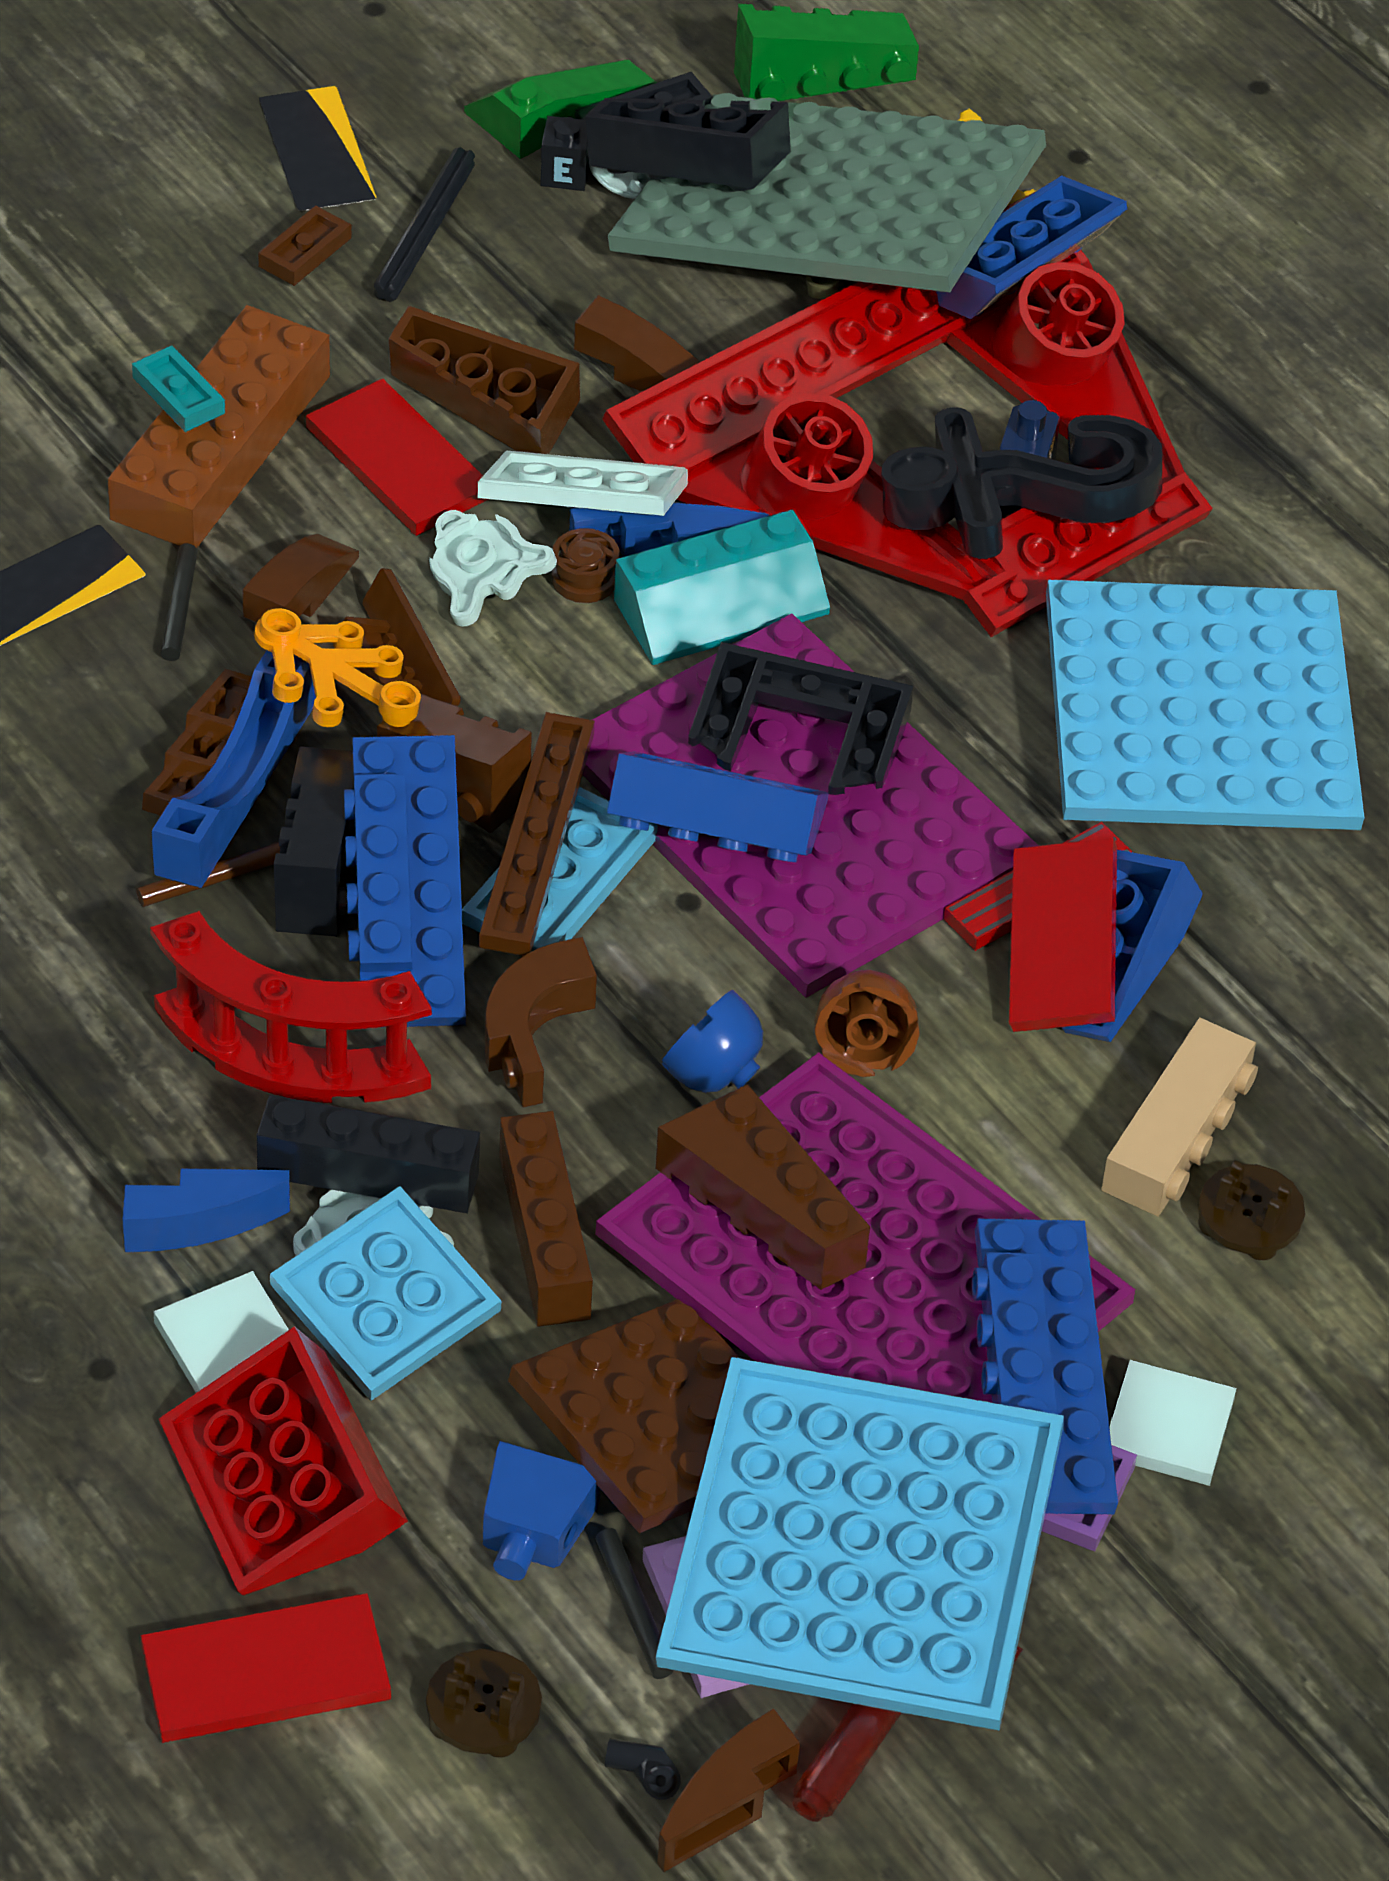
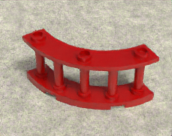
[150,911,432,1103]

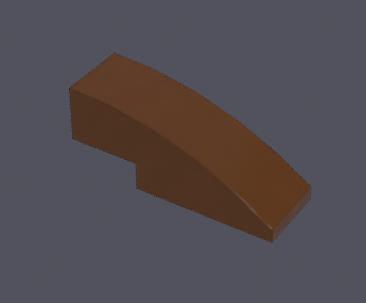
[574,295,700,392]
[242,534,359,622]
[657,1708,800,1872]

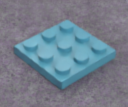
[270,1186,502,1401]

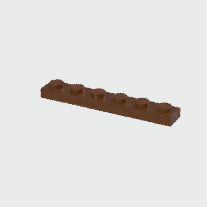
[479,712,595,956]

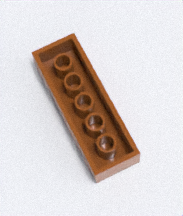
[108,305,330,548]

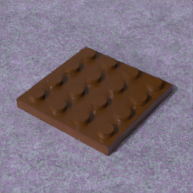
[508,1299,741,1533]

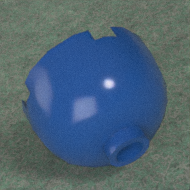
[661,990,764,1093]

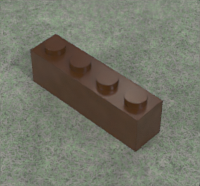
[499,1111,593,1327]

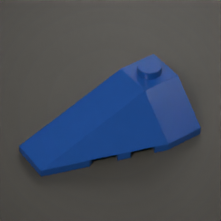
[1062,850,1203,1042]

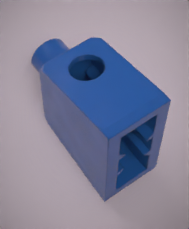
[483,1441,601,1580]

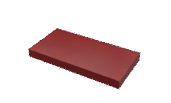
[306,378,489,536]
[1009,837,1117,1032]
[141,1593,391,1743]

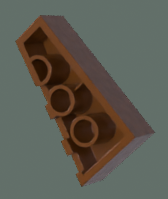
[389,306,580,454]
[655,1084,870,1290]

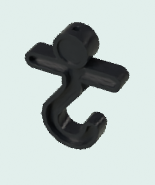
[881,407,1162,559]

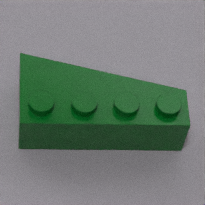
[734,4,919,101]

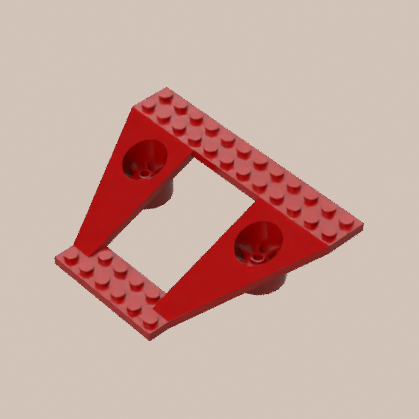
[602,191,1213,637]

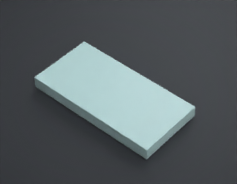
[478,450,688,516]

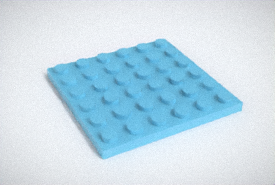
[1046,580,1365,830]
[656,1357,1064,1731]

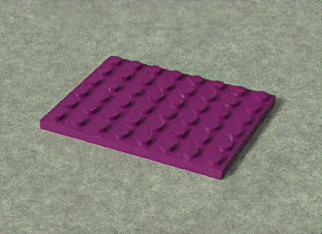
[583,613,1039,998]
[595,1052,1136,1403]

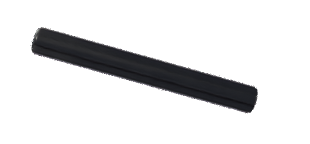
[374,147,475,302]

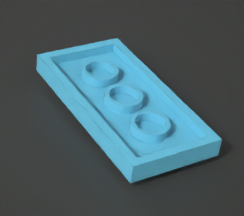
[462,787,658,952]

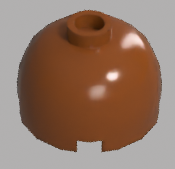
[815,970,920,1077]

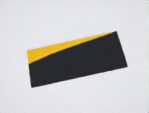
[259,86,376,211]
[0,525,146,646]

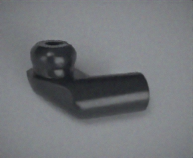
[605,1738,681,1800]

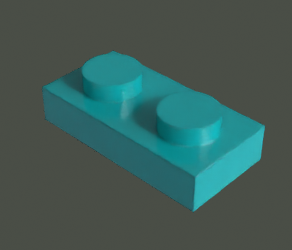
[132,345,225,432]

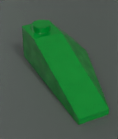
[464,59,657,159]

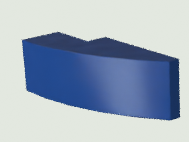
[123,1169,290,1252]

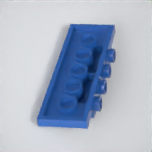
[344,735,466,1027]
[972,1219,1118,1515]

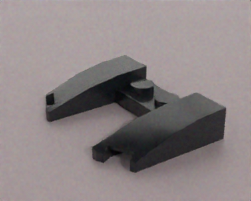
[688,642,913,795]

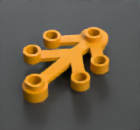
[254,608,421,727]

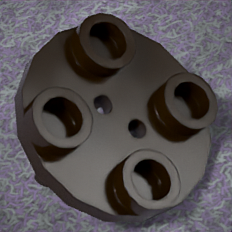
[1198,1160,1305,1260]
[426,1649,542,1758]

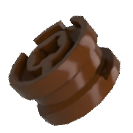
[552,528,619,603]

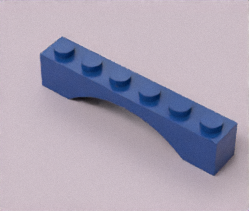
[152,650,316,888]

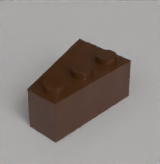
[377,694,532,833]

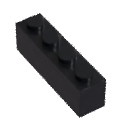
[257,1095,480,1214]

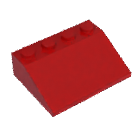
[159,1326,408,1596]

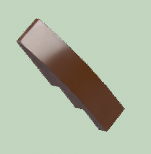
[142,669,252,816]

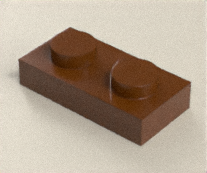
[258,206,352,286]

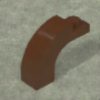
[485,937,597,1107]

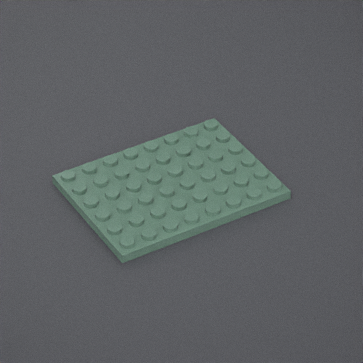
[608,93,1046,293]

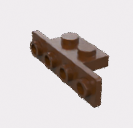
[344,568,461,707]

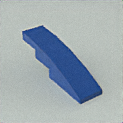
[569,503,769,557]

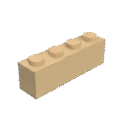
[1101,1017,1258,1217]

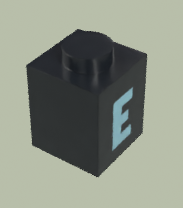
[540,116,590,191]

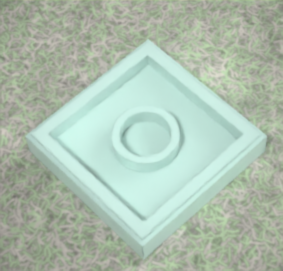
[153,1271,289,1393]
[1109,1360,1237,1486]

